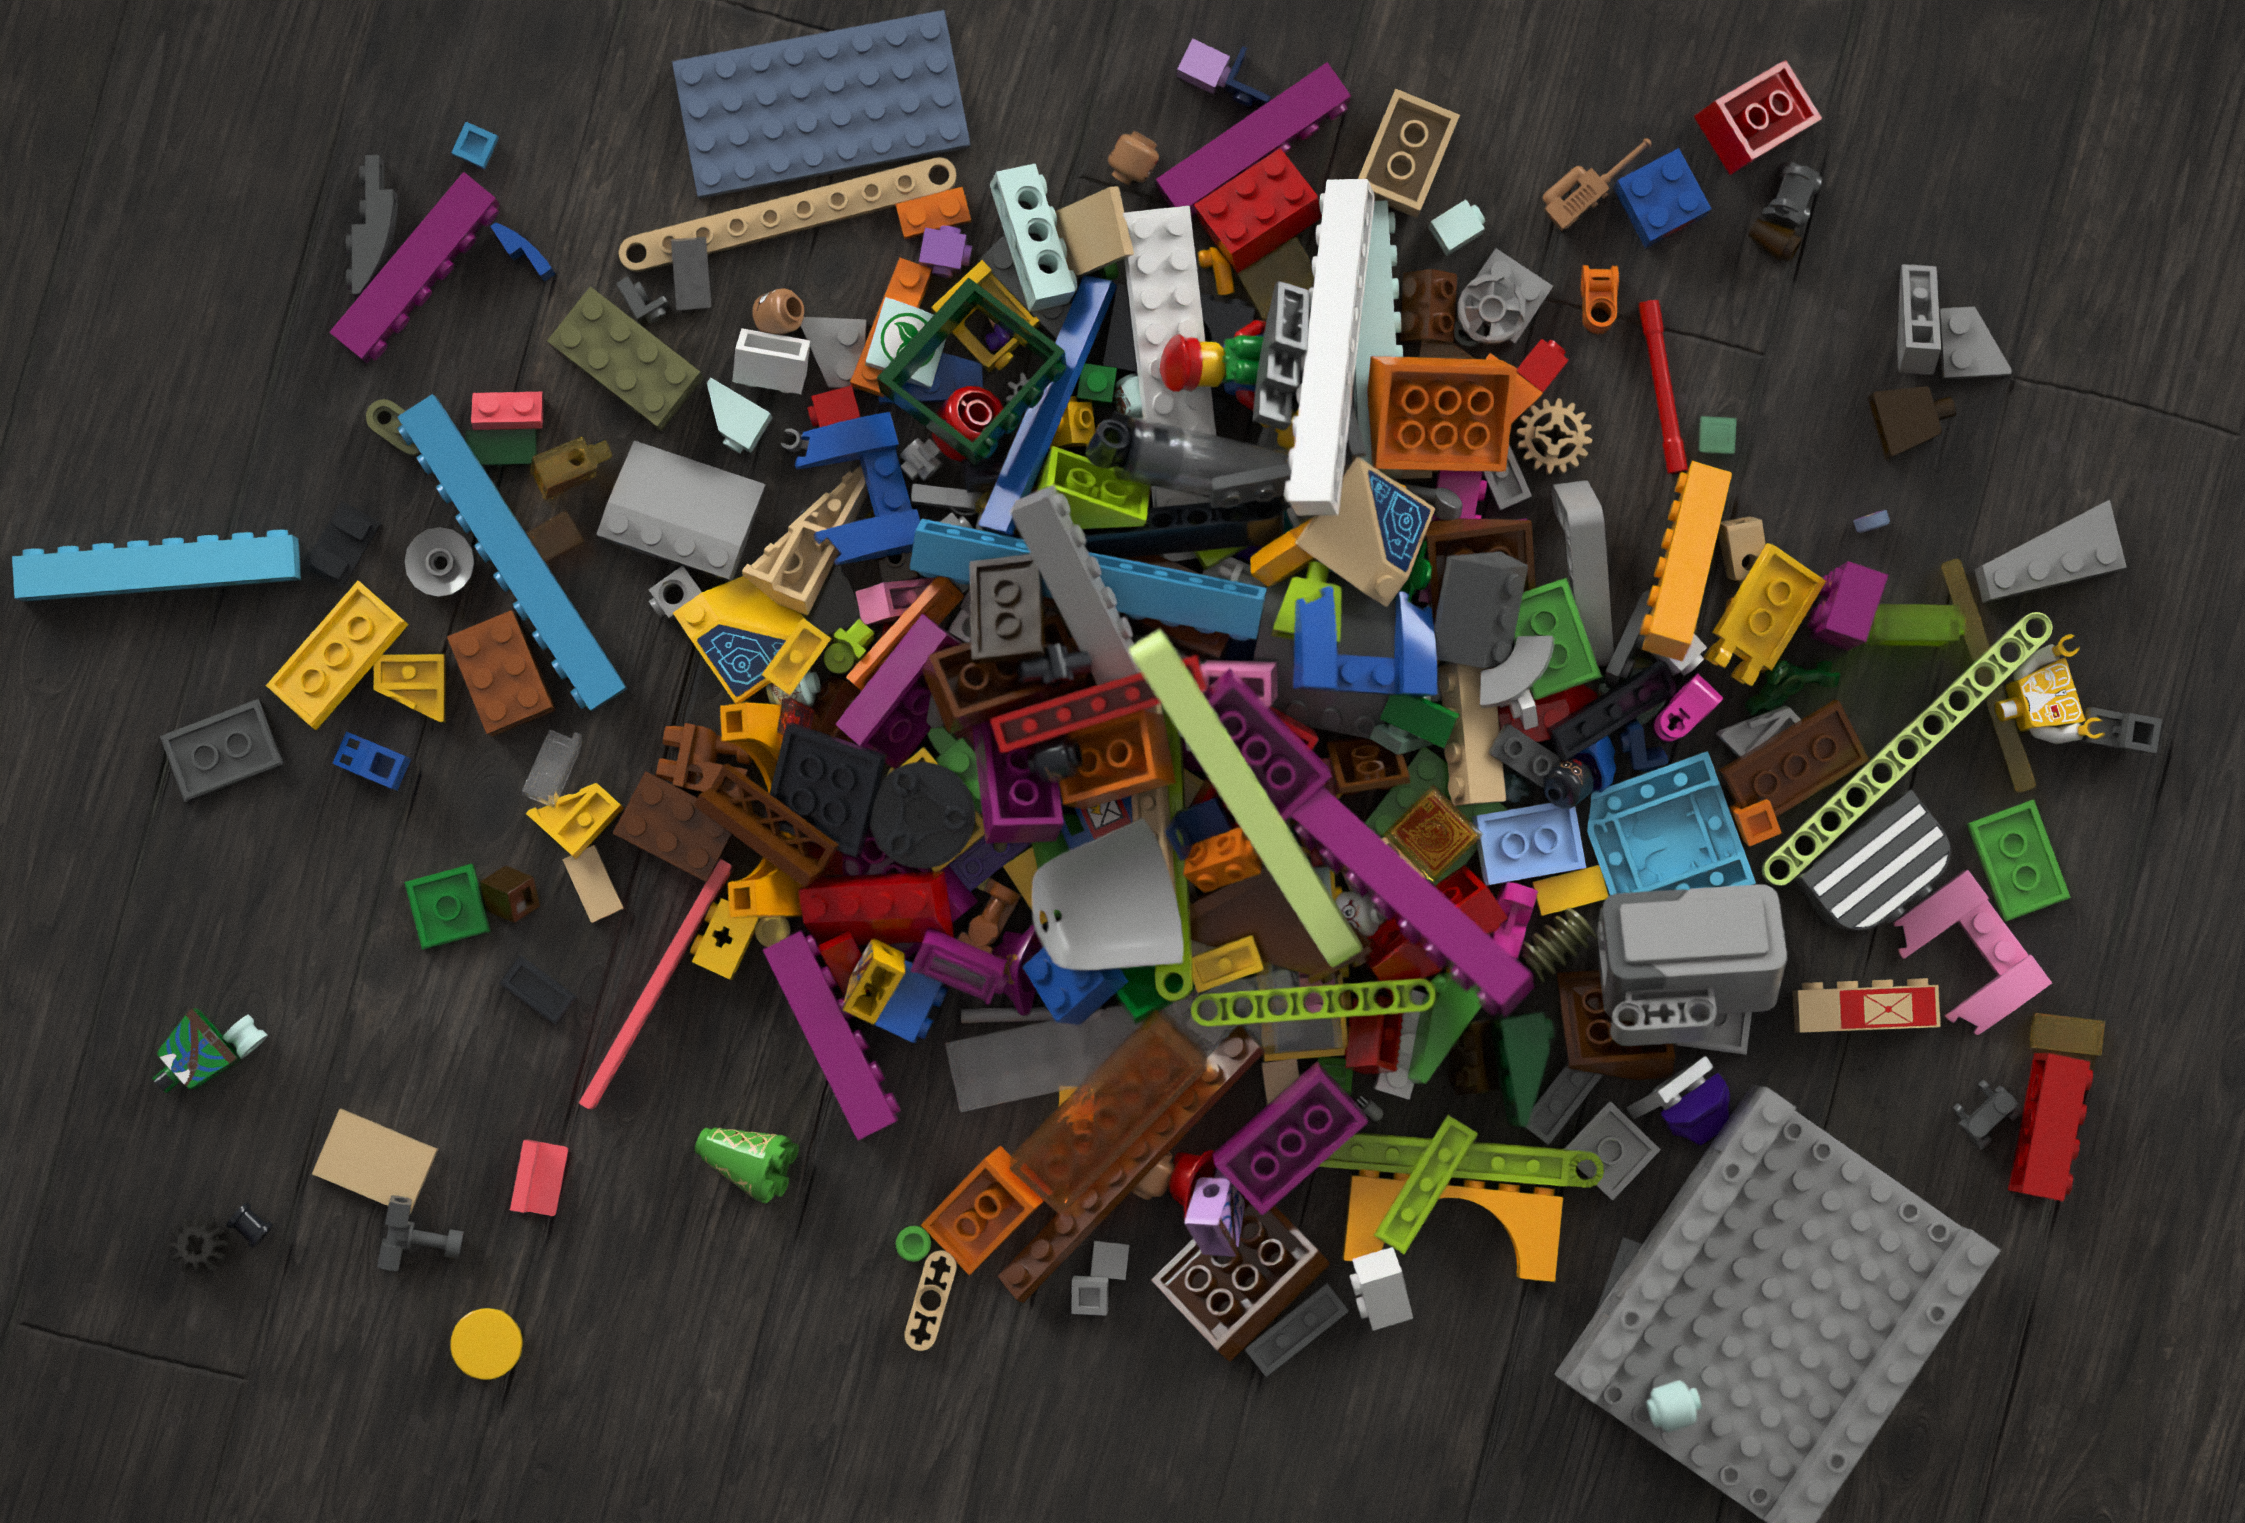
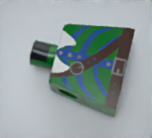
[153,1008,241,1093]

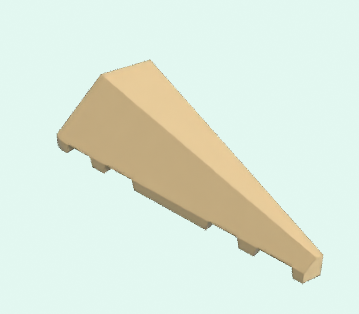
[742,465,868,615]

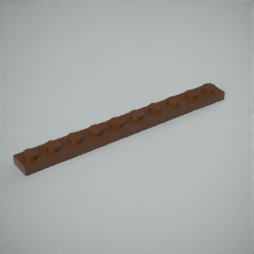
[998,1025,1265,1303]

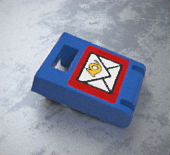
[1059,785,1133,850]

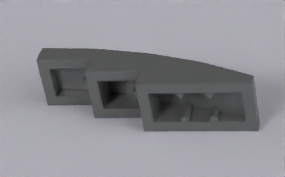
[1253,281,1310,430]

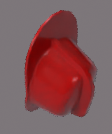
[1169,1150,1217,1231]

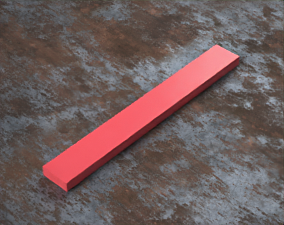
[579,859,734,1109]

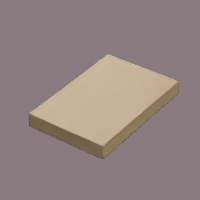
[1055,186,1134,279]
[312,1109,438,1214]

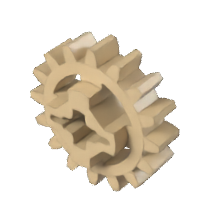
[1516,398,1592,475]

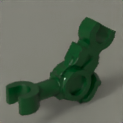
[1744,660,1841,716]

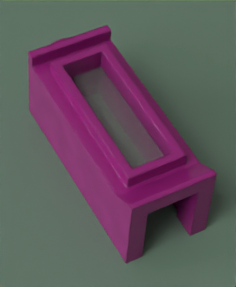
[910,928,1008,1005]

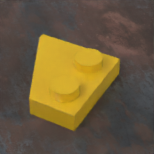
[374,654,446,723]
[526,783,624,859]

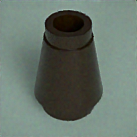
[1748,218,1803,263]

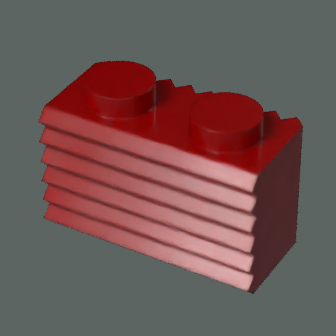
[1345,996,1404,1074]

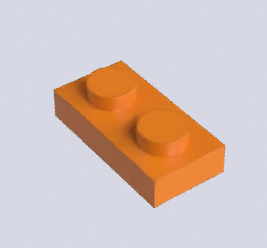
[895,187,971,239]

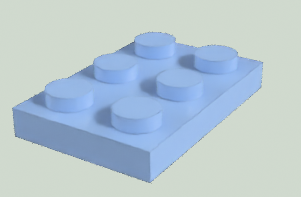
[1472,803,1586,885]

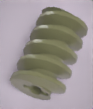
[1521,908,1598,983]

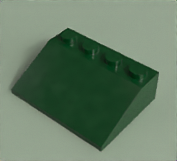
[1490,1013,1554,1127]

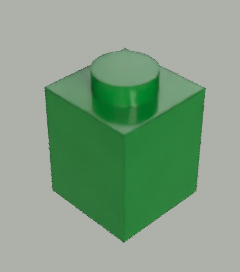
[1077,363,1117,408]

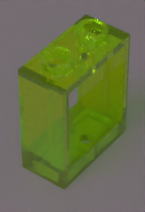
[1863,604,1965,646]

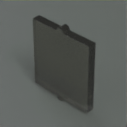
[801,565,861,636]

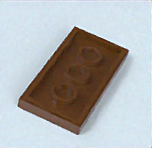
[1718,700,1870,817]

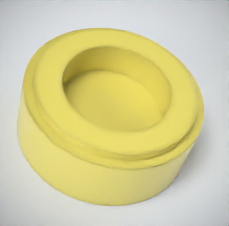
[755,918,791,947]

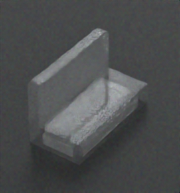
[522,729,582,808]

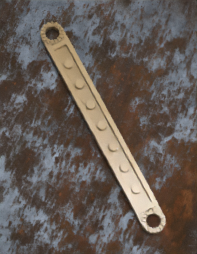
[619,158,957,272]

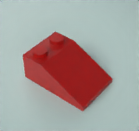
[1694,60,1822,175]

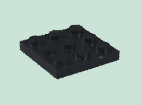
[764,723,886,857]

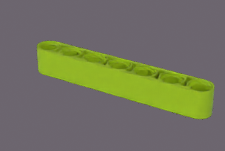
[1191,979,1438,1026]

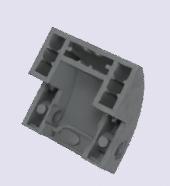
[1252,567,1396,739]

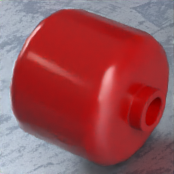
[932,386,1004,462]

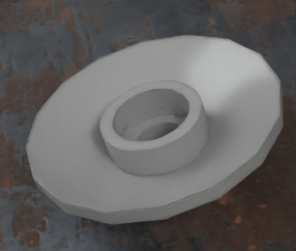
[404,527,475,597]

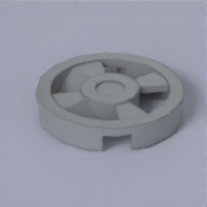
[1457,274,1527,344]

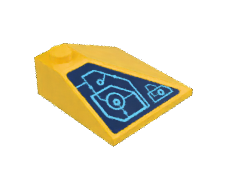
[673,576,805,704]

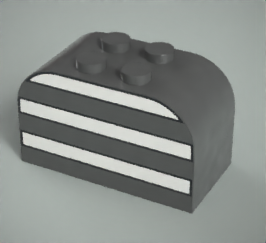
[1792,790,1950,931]

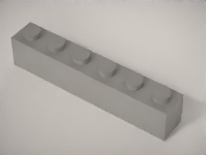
[1010,485,1141,685]

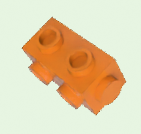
[1183,827,1262,893]

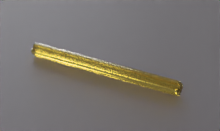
[1941,559,2036,792]

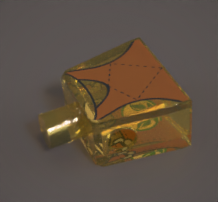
[530,437,613,501]

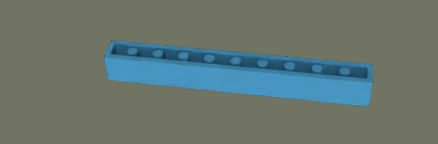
[397,394,628,711]
[910,519,1267,640]

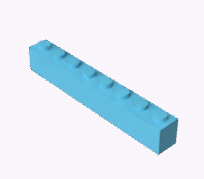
[12,530,301,602]

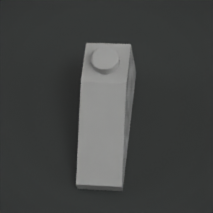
[1897,264,1941,375]

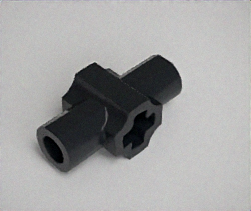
[1016,644,1092,690]

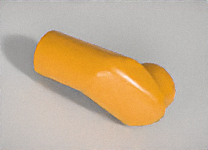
[1198,247,1235,295]

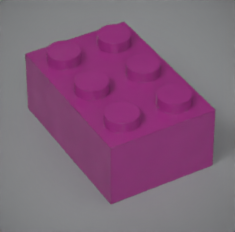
[1807,561,1888,651]

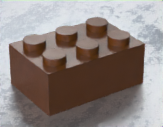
[613,771,734,882]

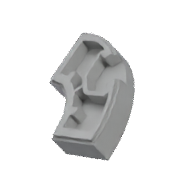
[1480,636,1555,708]

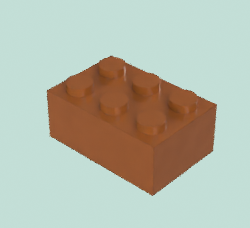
[447,610,556,737]

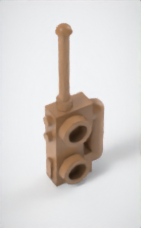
[1543,139,1652,231]

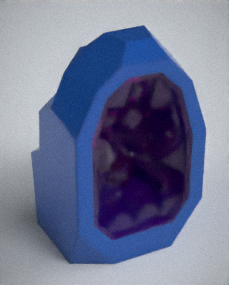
[1573,735,1616,793]

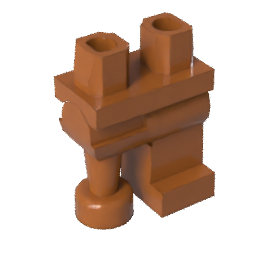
[656,723,752,798]
[957,878,1022,954]

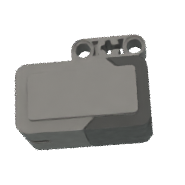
[1597,885,1787,1046]

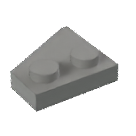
[1939,307,2011,379]
[801,317,867,390]
[1716,706,1801,758]
[1626,1056,1713,1119]

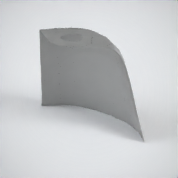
[1032,818,1183,970]

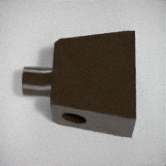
[1867,386,1956,460]

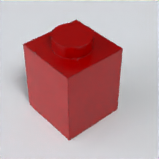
[1517,338,1569,394]
[807,385,861,427]

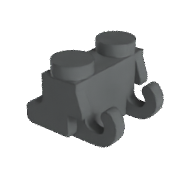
[1762,162,1822,228]
[1952,1080,2023,1150]

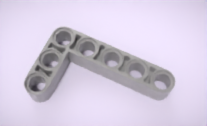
[1552,480,1614,667]

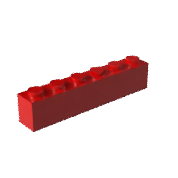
[990,655,1208,753]

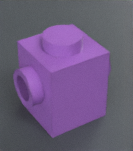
[919,226,972,278]

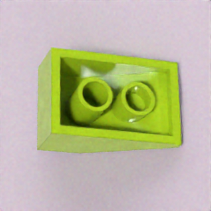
[1036,446,1150,529]

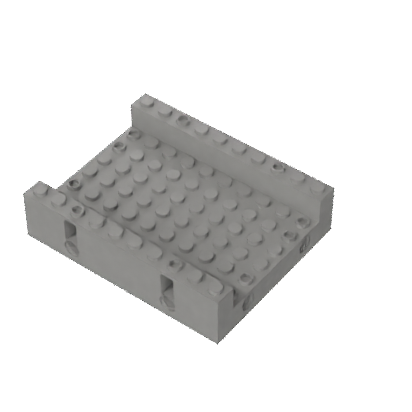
[1554,1085,2001,1523]

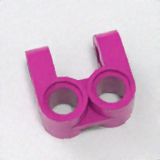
[1652,674,1723,742]
[1488,882,1538,960]

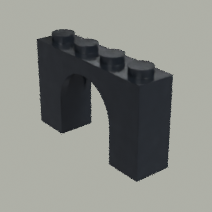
[1103,280,1255,393]

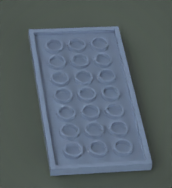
[672,10,971,199]

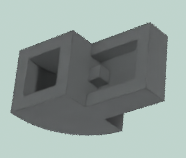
[2081,707,2162,754]

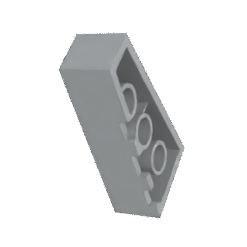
[1975,500,2126,603]

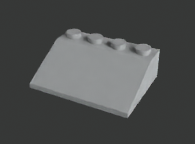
[596,440,766,582]

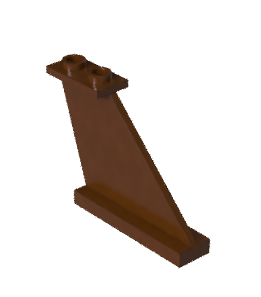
[1189,862,1376,984]

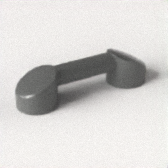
[1400,483,1462,520]

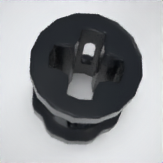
[226,1202,274,1249]

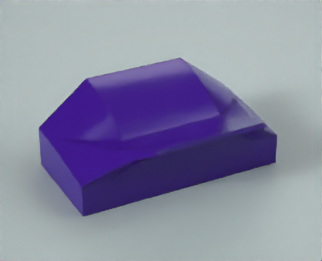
[1660,1073,1731,1146]

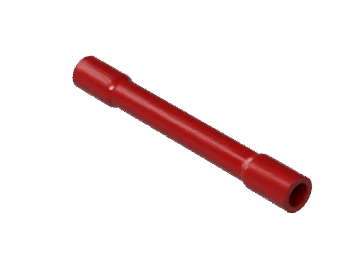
[1638,300,1688,474]

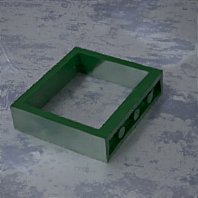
[877,277,1067,466]

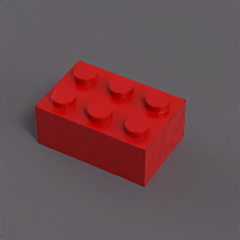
[1194,148,1323,273]

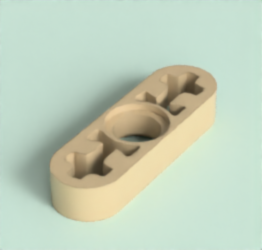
[905,1250,957,1351]

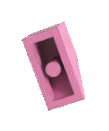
[855,578,934,625]

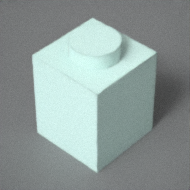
[1428,200,1485,256]

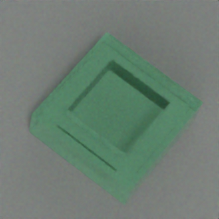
[1699,416,1736,454]

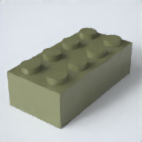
[547,286,704,432]

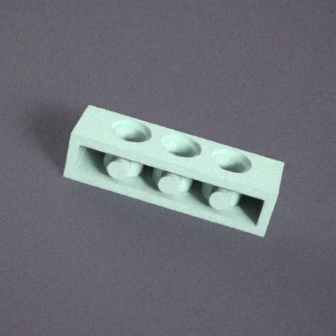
[990,164,1077,312]

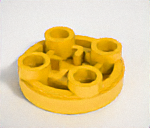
[451,1308,523,1380]

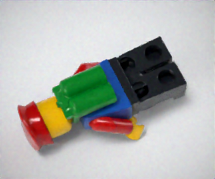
[1160,320,1353,428]

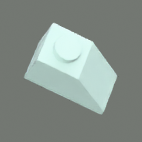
[707,377,773,453]

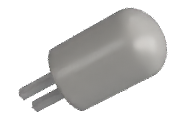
[1357,1096,1383,1121]

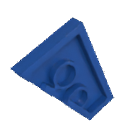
[879,352,983,404]

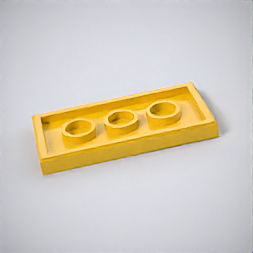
[266,581,409,730]

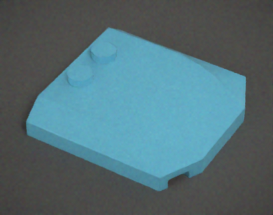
[1587,751,1756,895]

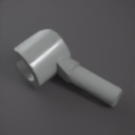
[781,428,809,452]

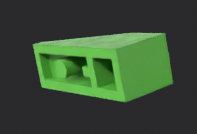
[1408,973,1481,1084]

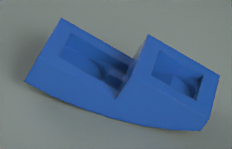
[490,223,555,282]

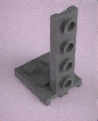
[1210,403,1366,509]

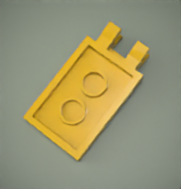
[1704,543,1826,686]

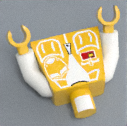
[1995,634,2105,744]

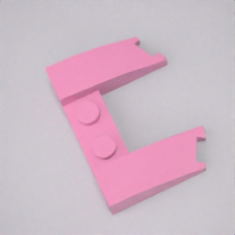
[1893,870,2052,1035]

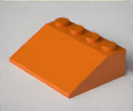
[1367,356,1517,472]

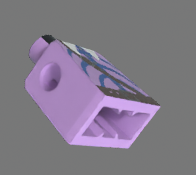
[1185,1168,1245,1257]

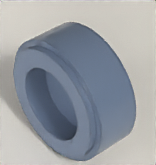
[1853,510,1890,533]

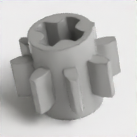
[900,438,943,481]

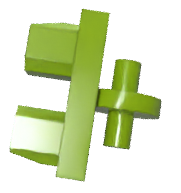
[824,619,874,674]

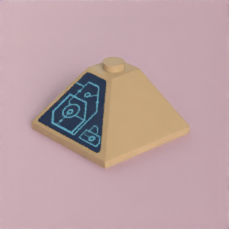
[1295,456,1435,607]

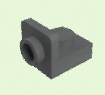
[616,276,670,324]

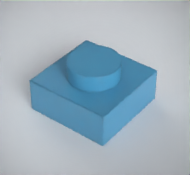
[451,122,499,169]

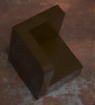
[480,866,540,923]

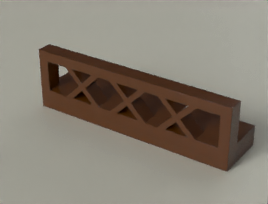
[694,763,839,887]

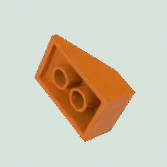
[921,1145,1049,1275]

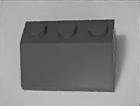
[1434,552,1528,668]

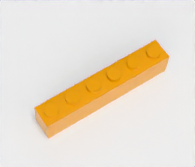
[1639,461,1732,662]

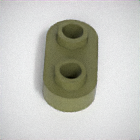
[366,399,421,456]

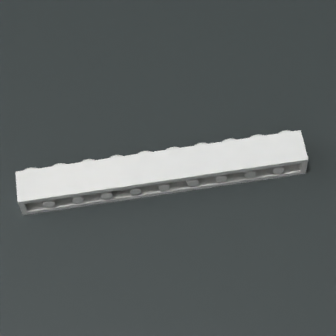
[1285,179,1375,515]

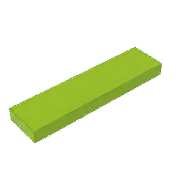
[1374,1115,1478,1254]

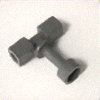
[377,1195,464,1271]

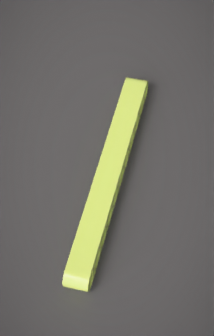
[1762,612,2053,886]
[1129,630,1364,968]

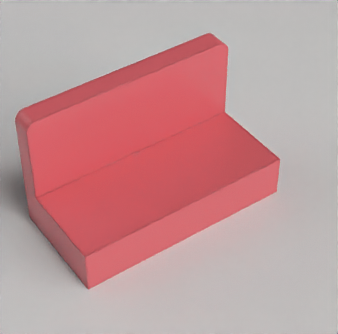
[510,1140,568,1216]

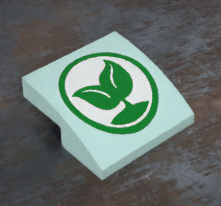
[865,297,946,389]

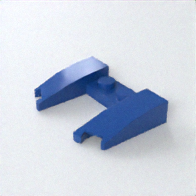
[795,412,920,565]
[1293,586,1437,697]

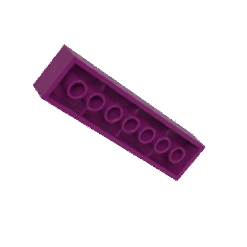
[1291,786,1534,1019]

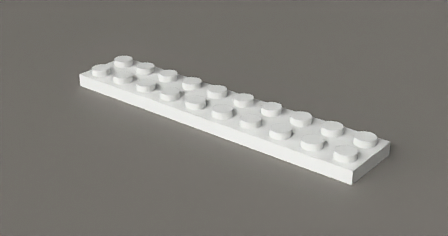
[1123,206,1219,561]

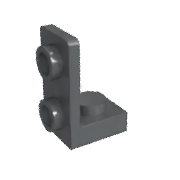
[1489,724,1560,788]

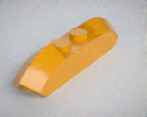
[1250,482,1406,587]

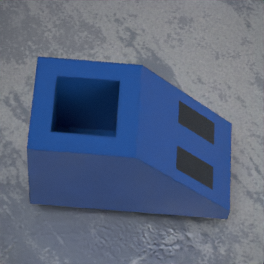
[332,731,411,791]

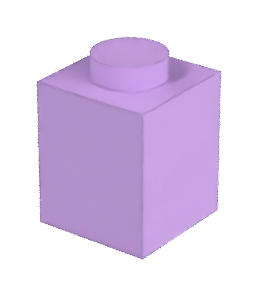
[1177,38,1231,94]

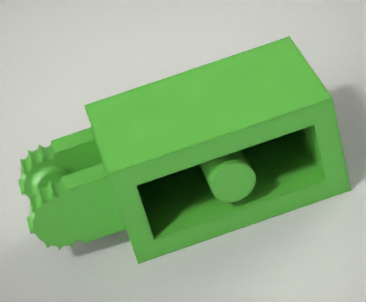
[928,725,982,814]

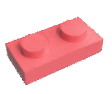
[471,392,544,430]

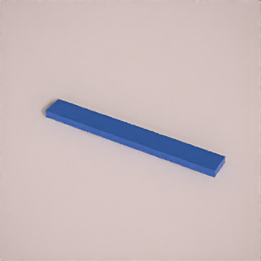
[978,275,1117,536]

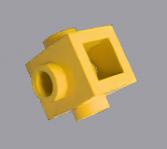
[1049,396,1095,449]

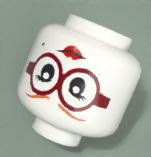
[1335,892,1384,936]

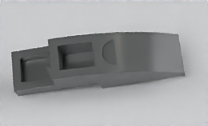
[346,155,398,298]

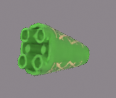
[695,1128,799,1203]

